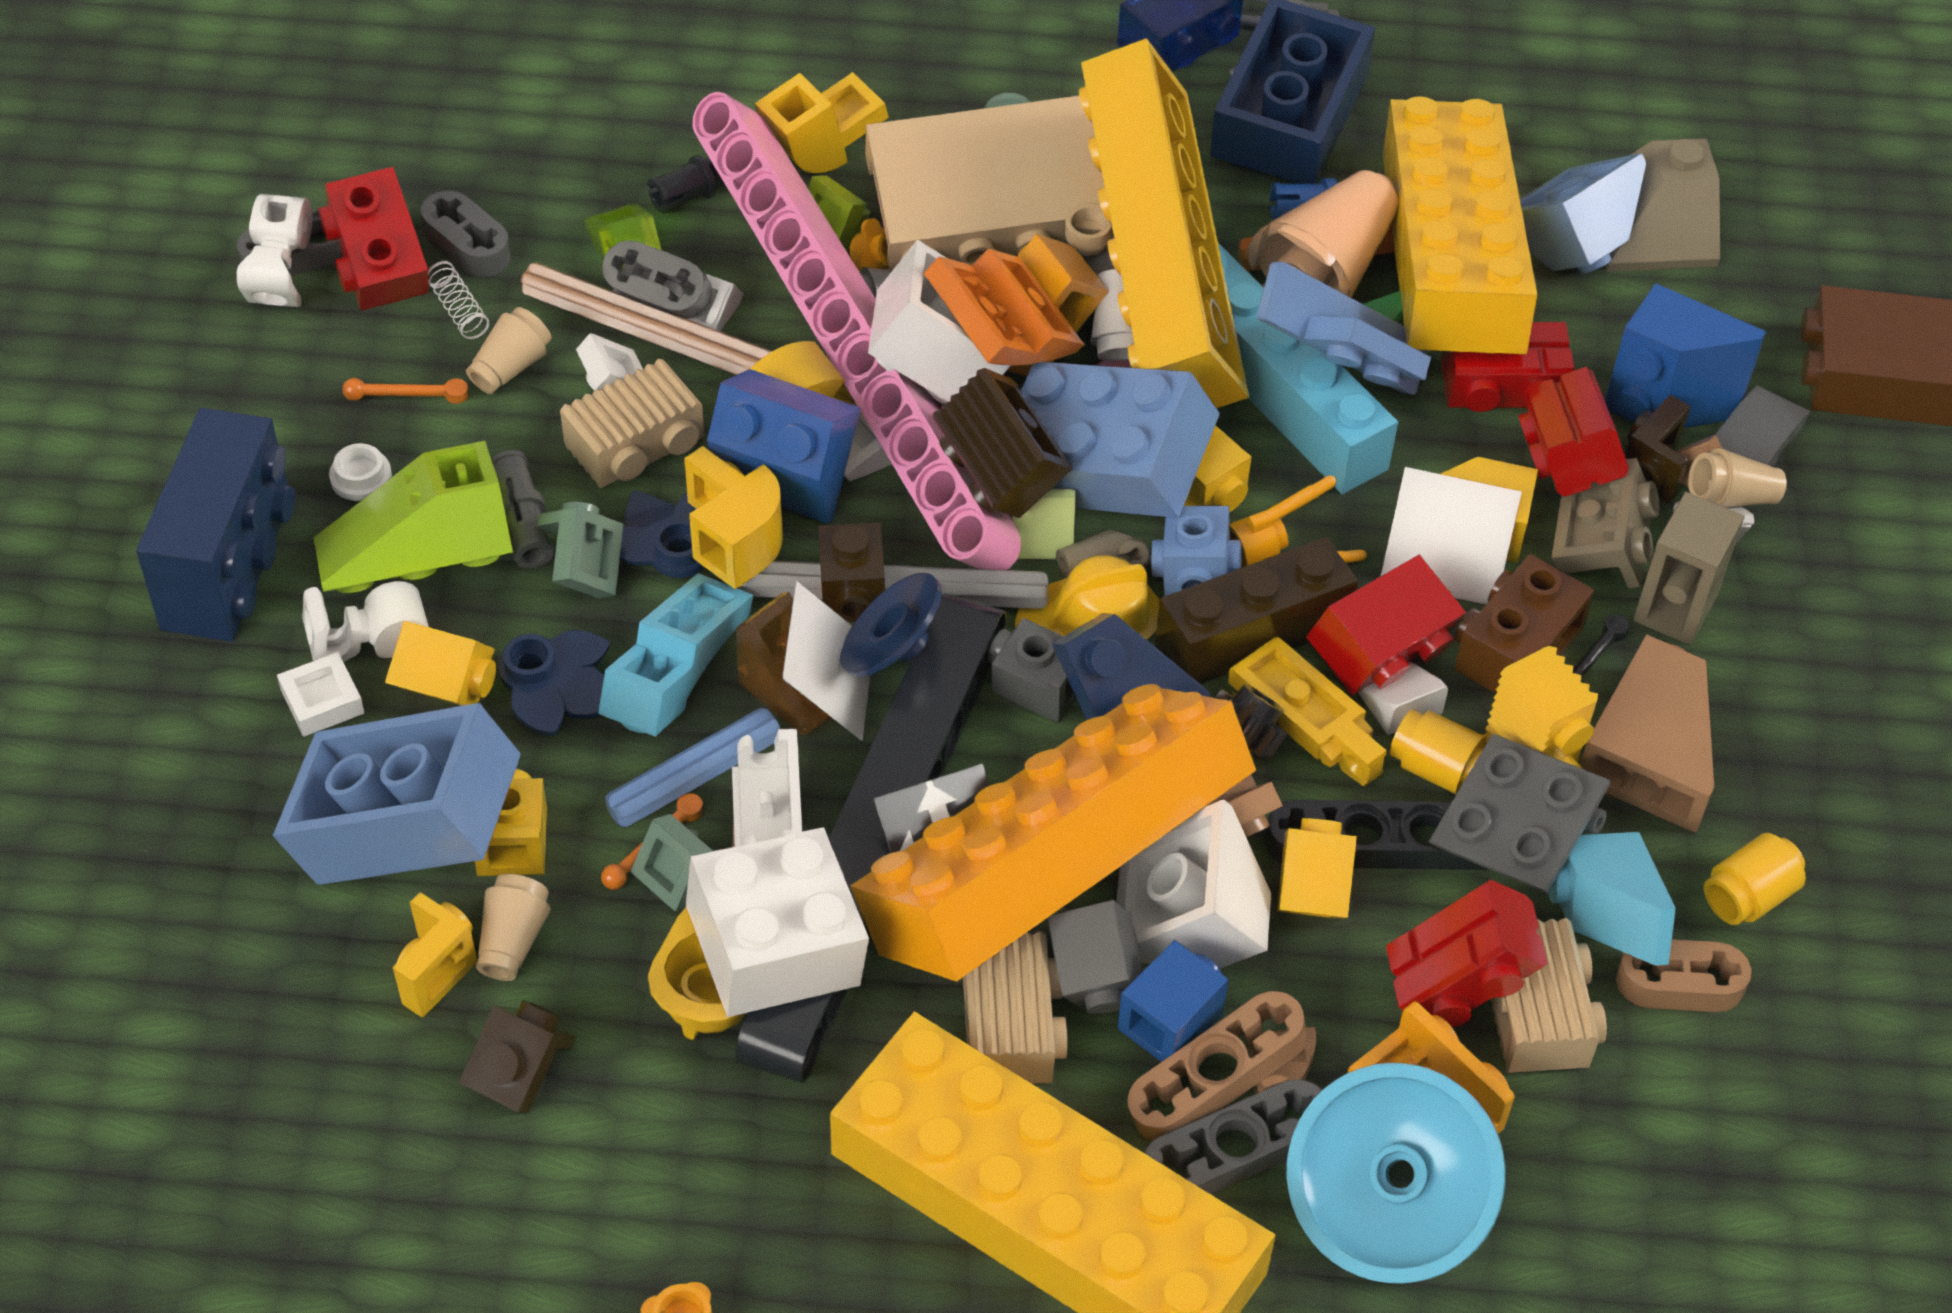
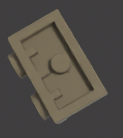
[1551,458,1659,588]

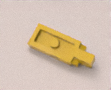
[1228,637,1387,787]

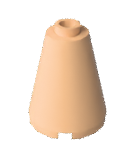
[1248,170,1399,298]

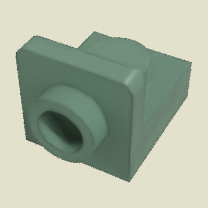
[536,502,623,598]

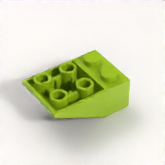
[313,441,513,593]

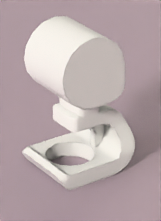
[237,194,312,307]
[302,581,429,663]

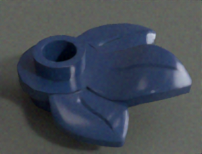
[619,490,705,578]
[498,630,610,736]

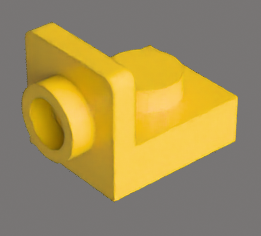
[392,893,478,1018]

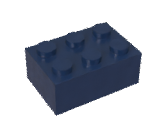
[1210,0,1376,184]
[136,407,295,642]

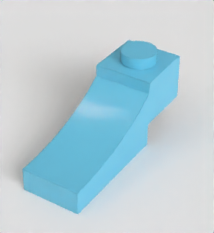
[598,573,753,737]

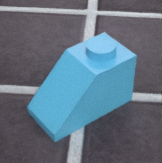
[1548,832,1676,966]

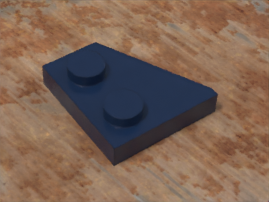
[1052,613,1211,720]

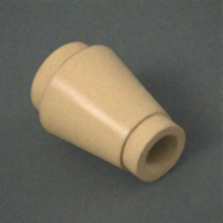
[466,307,551,394]
[1688,448,1786,508]
[476,874,551,981]

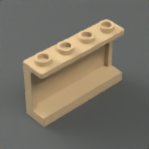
[865,96,1105,270]

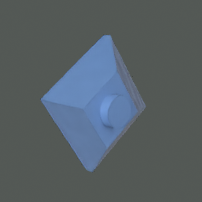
[1520,153,1646,274]

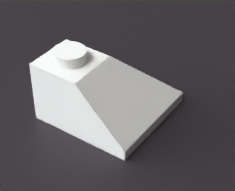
[1116,799,1271,969]

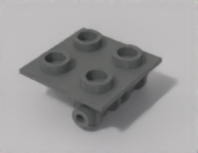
[1429,734,1611,894]

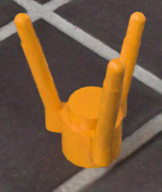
[1230,475,1367,568]

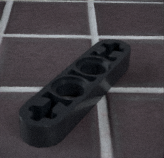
[1265,800,1490,870]

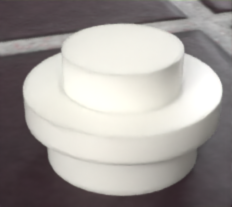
[329,443,392,501]

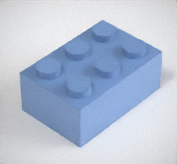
[1021,362,1220,518]
[273,703,521,885]

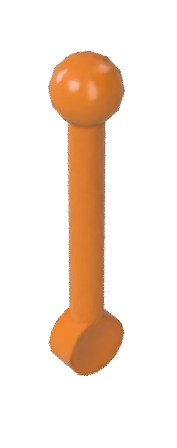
[342,378,469,404]
[601,793,703,890]

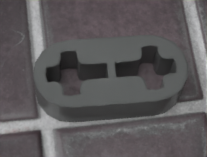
[421,190,511,277]
[602,240,713,318]

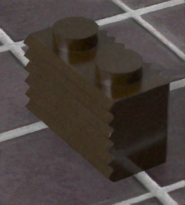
[933,368,1072,518]

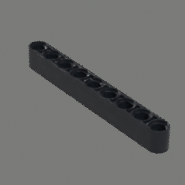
[736,593,1007,1083]

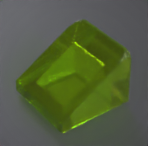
[584,203,661,267]

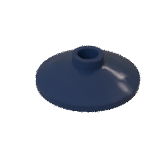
[840,572,942,677]

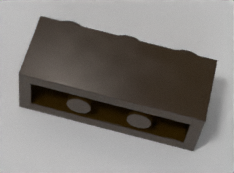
[1155,536,1358,684]

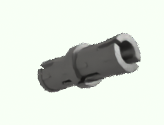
[491,450,554,569]

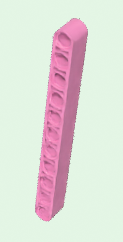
[692,92,1021,570]

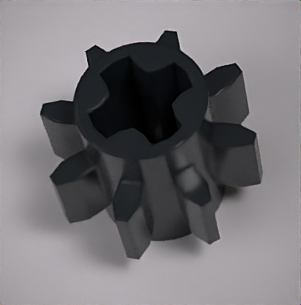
[1215,684,1288,759]

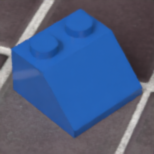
[1605,283,1766,428]
[707,369,861,524]

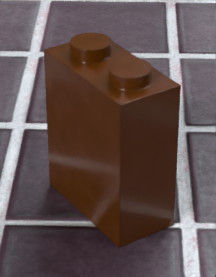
[1800,285,1952,426]

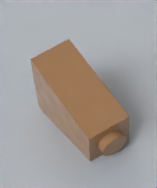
[1580,634,1714,833]

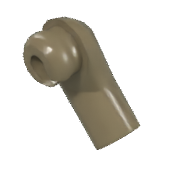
[1056,530,1151,578]

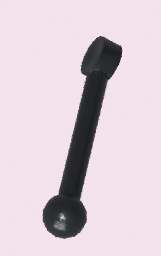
[1572,614,1630,679]

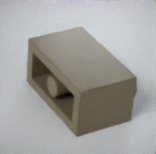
[1633,491,1745,645]

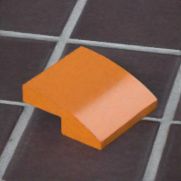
[923,248,1085,366]

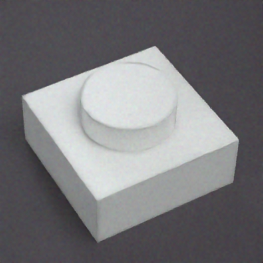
[576,333,643,391]
[277,652,364,737]

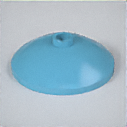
[1287,1063,1506,1283]

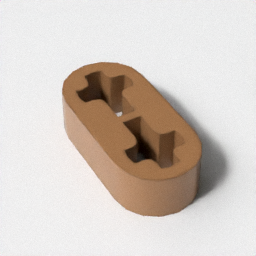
[1616,939,1752,1012]

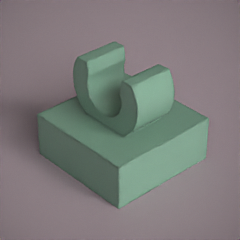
[630,814,718,912]

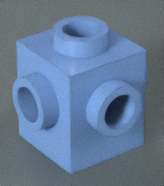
[1151,506,1241,596]

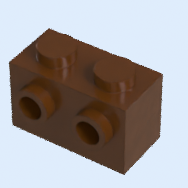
[1454,554,1595,694]

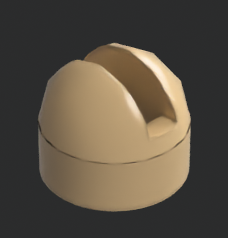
[1065,204,1112,257]

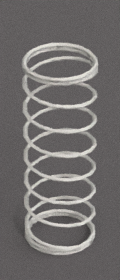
[428,261,489,339]

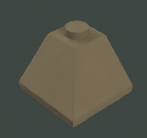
[1605,138,1720,272]

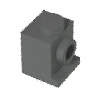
[987,618,1076,723]

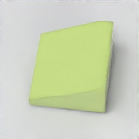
[1011,489,1075,560]

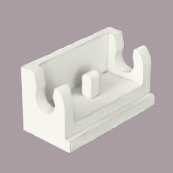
[732,729,802,847]

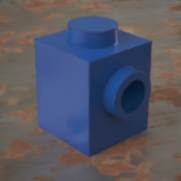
[1117,940,1229,1062]

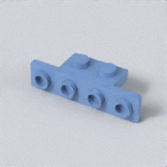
[1257,262,1431,395]

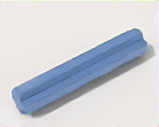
[605,708,780,828]

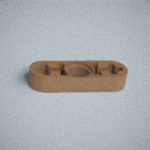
[1128,991,1308,1141]

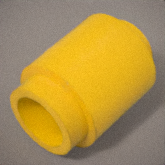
[1390,709,1487,794]
[1703,833,1806,925]

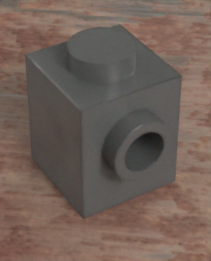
[1048,900,1142,1014]

